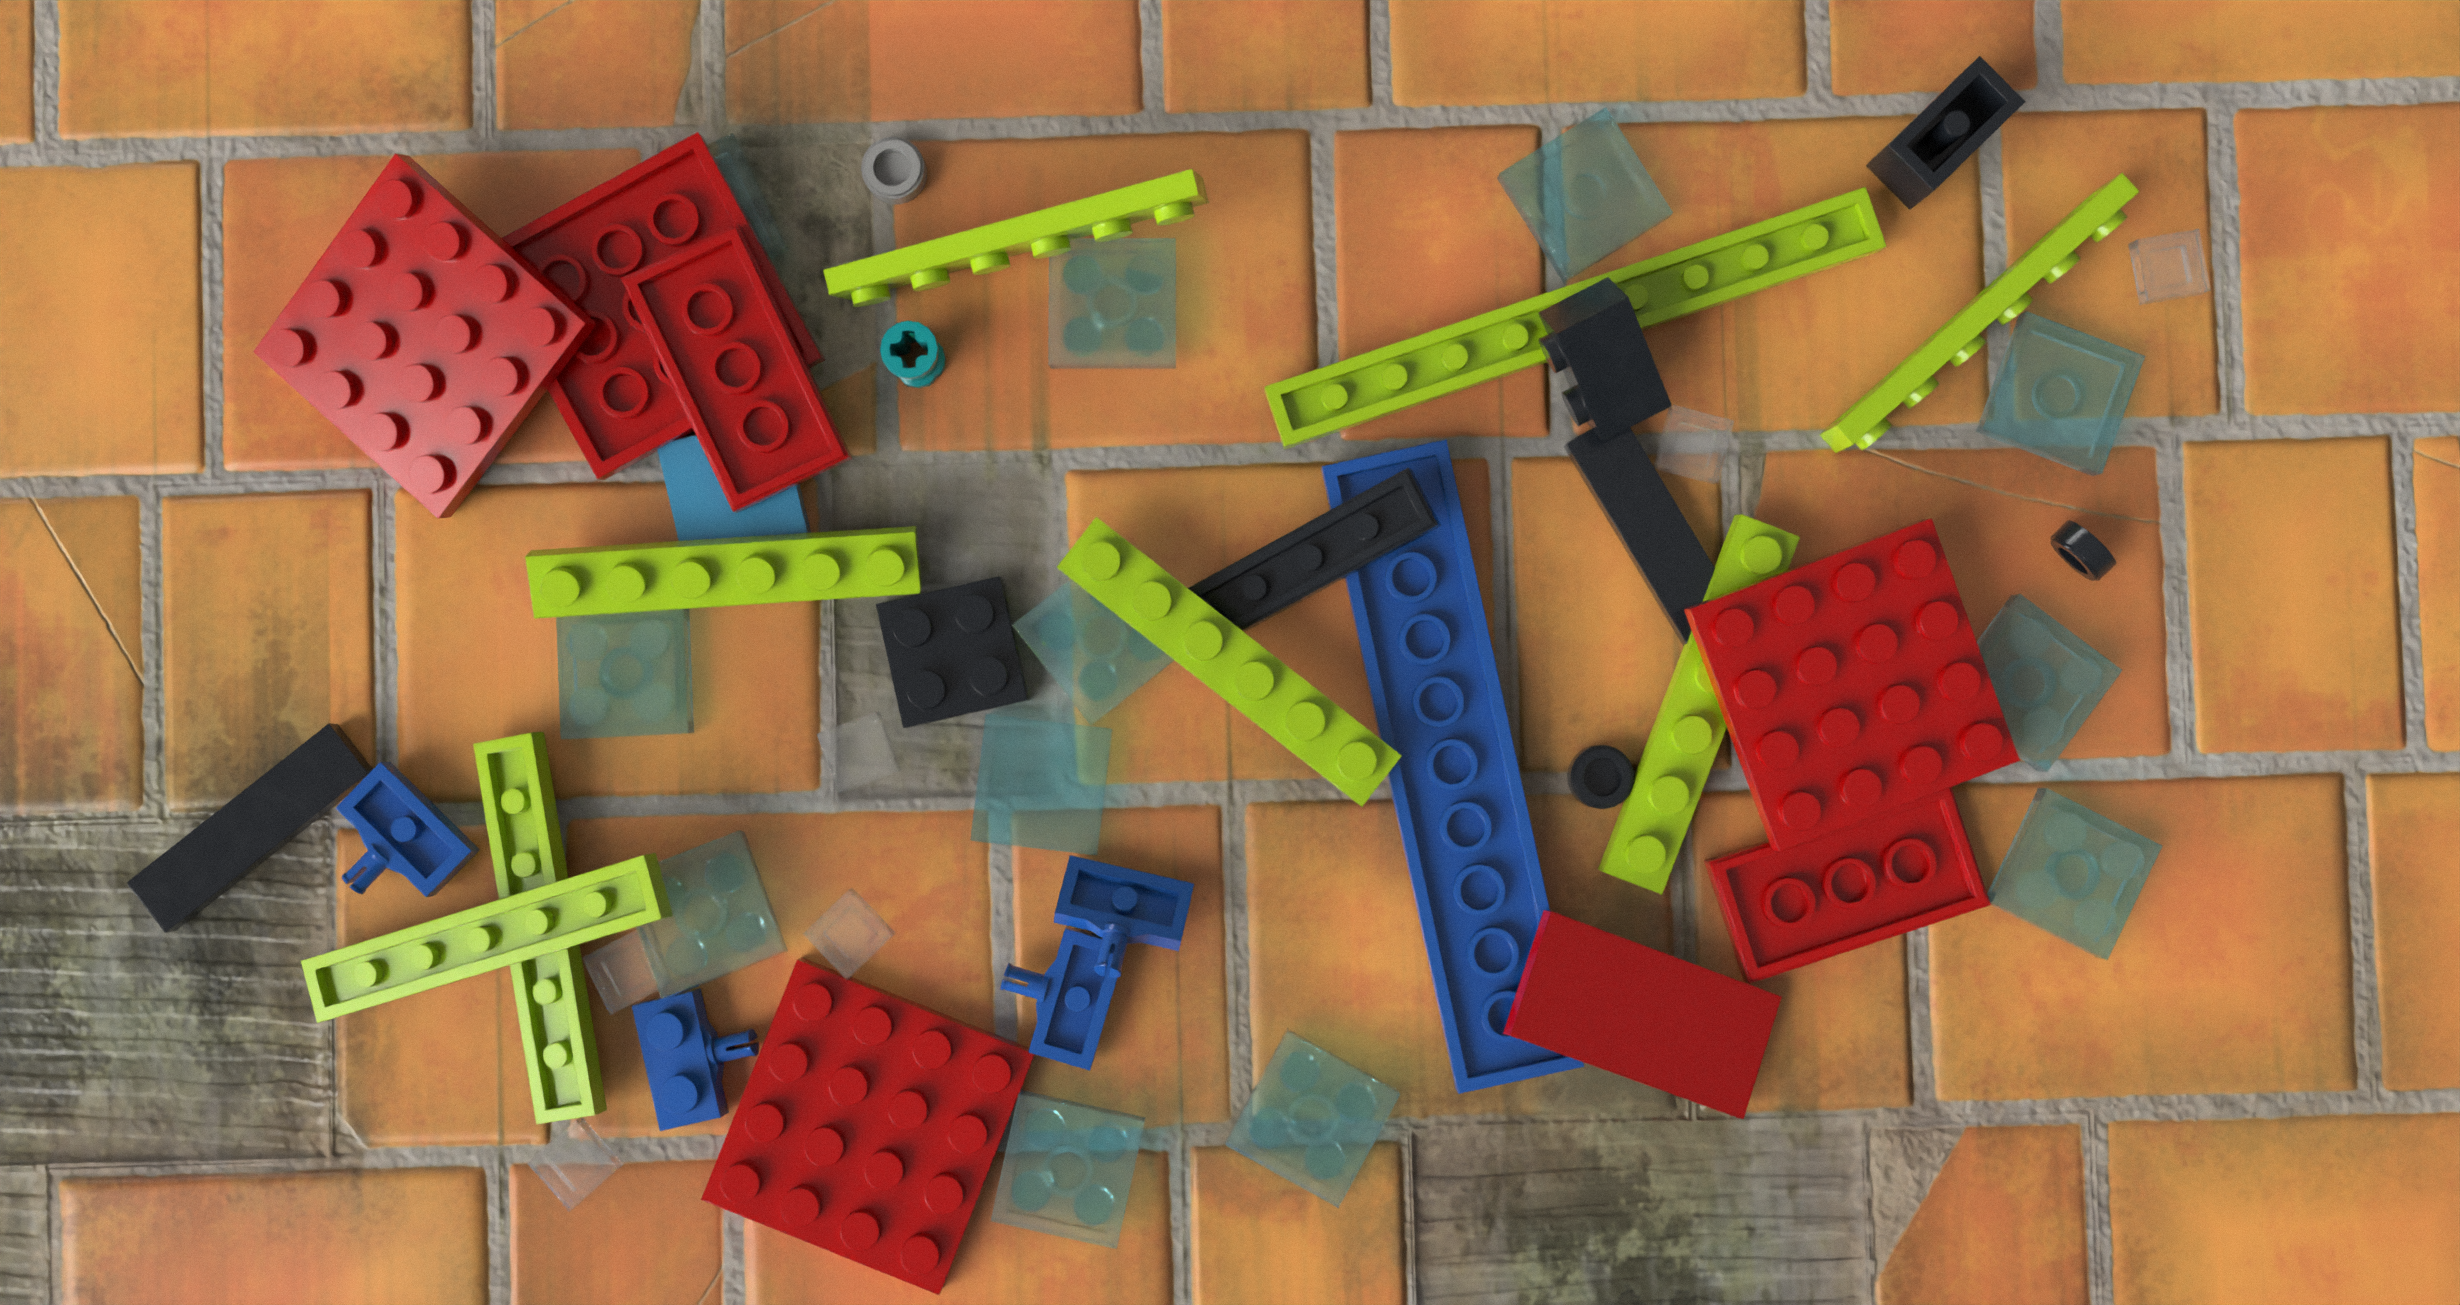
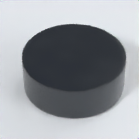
[2050,520,2116,581]
[1567,745,1634,809]

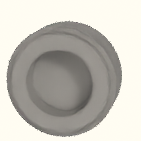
[861,137,927,204]

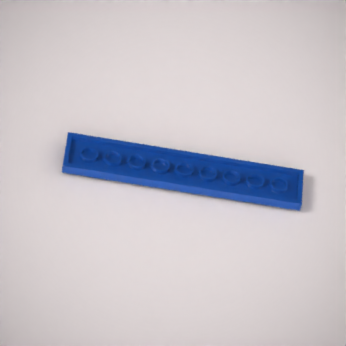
[1321,439,1584,1094]

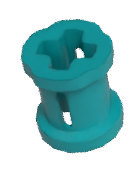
[880,321,946,388]

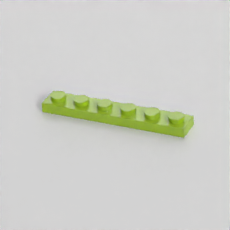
[823,169,1209,307]
[1819,173,2140,453]
[1598,514,1800,895]
[1056,517,1402,807]
[525,526,922,619]
[473,732,607,1125]
[301,853,673,1023]

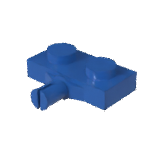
[336,762,480,897]
[1054,855,1194,978]
[1000,926,1128,1071]
[632,988,759,1131]

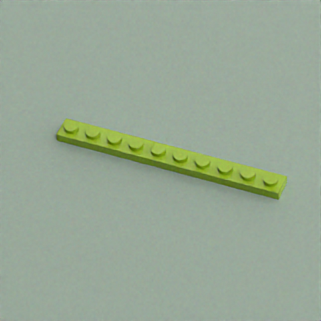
[1264,187,1886,450]

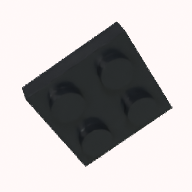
[876,576,1030,728]

